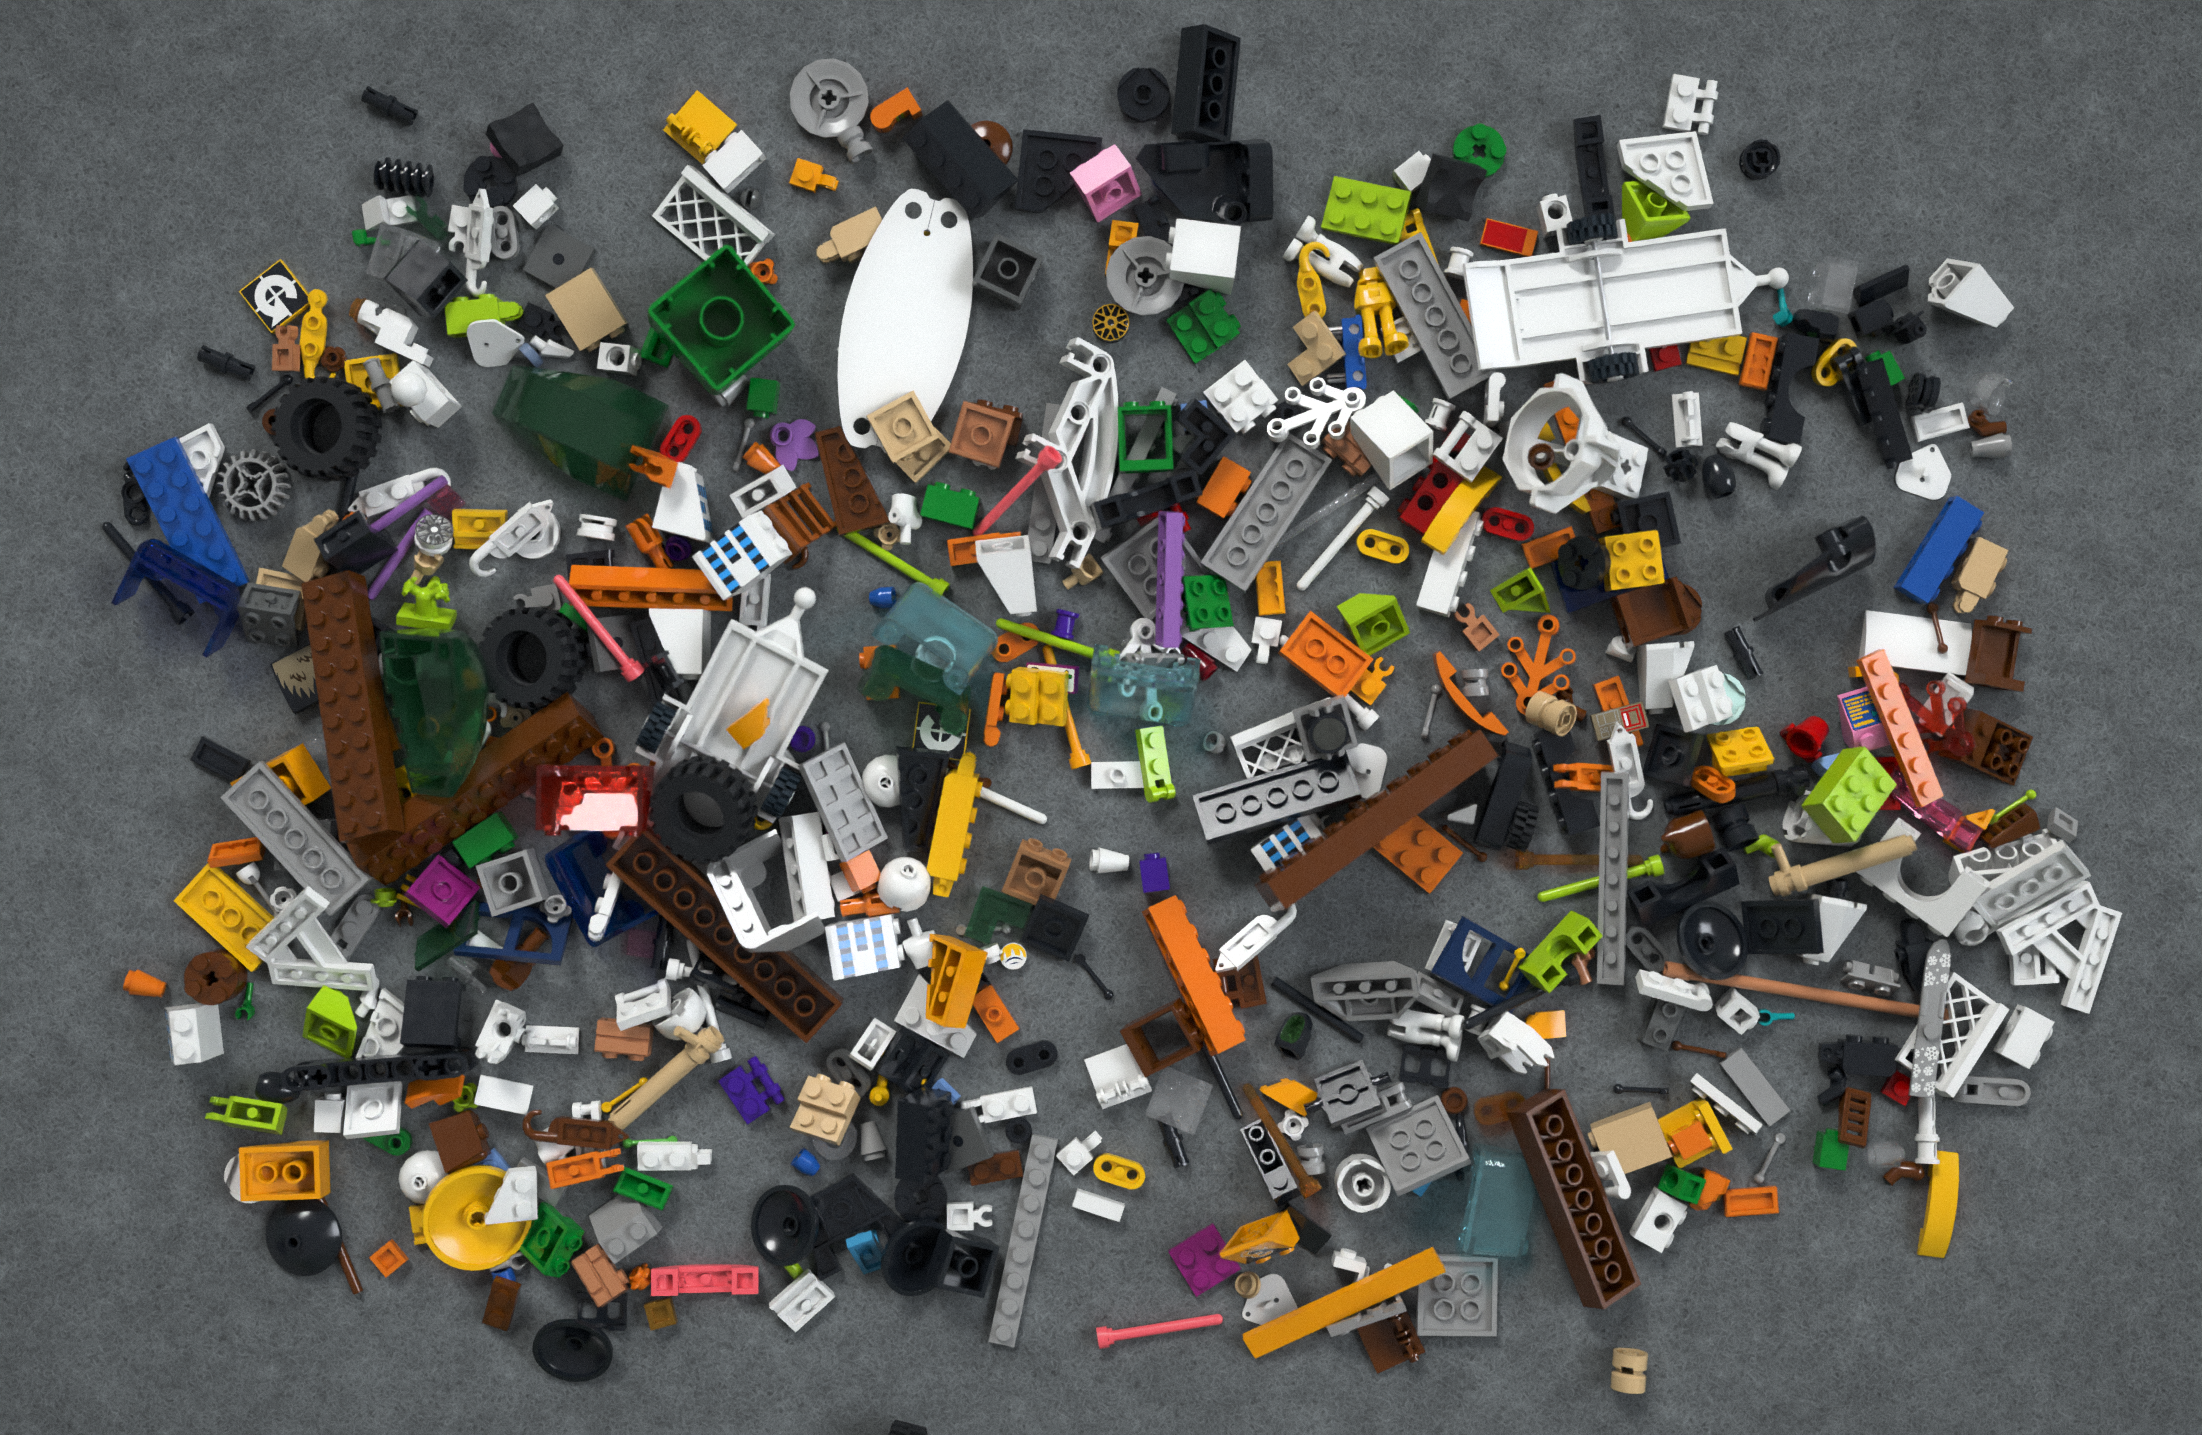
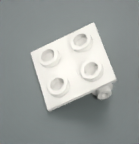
[1084,1044,1152,1109]

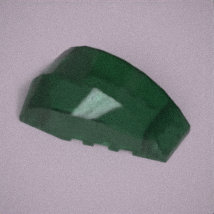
[492,365,669,502]
[379,628,489,798]

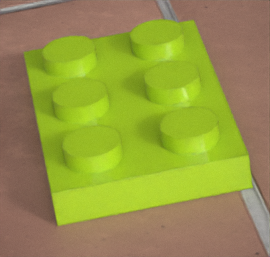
[1321,176,1412,245]

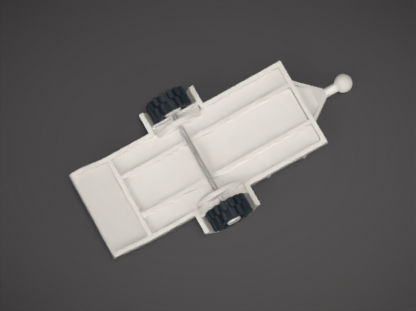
[1462,214,1789,384]
[612,587,828,878]

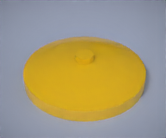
[422,1165,532,1271]

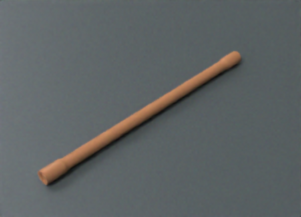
[1663,961,1950,1025]

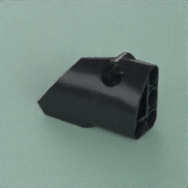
[1135,139,1274,226]
[1753,516,1876,622]

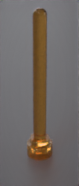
[1515,849,1643,870]
[1243,1083,1322,1199]

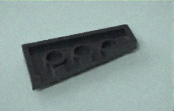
[896,746,950,853]

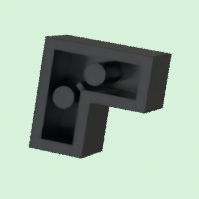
[1175,399,1236,475]

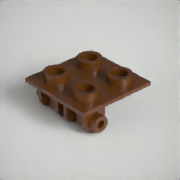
[1357,1311,1425,1374]

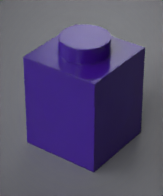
[1139,852,1170,893]

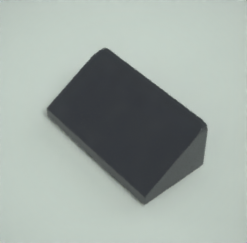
[1852,264,1910,307]
[715,987,771,1029]
[1281,1202,1332,1254]

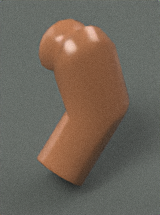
[1571,947,1595,985]

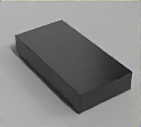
[190,737,251,782]

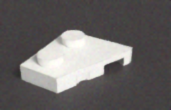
[484,1166,538,1225]

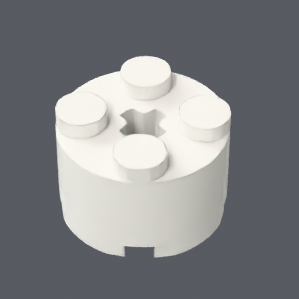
[1334,1154,1391,1213]

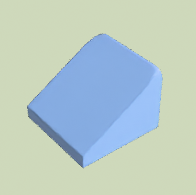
[1811,753,1840,777]

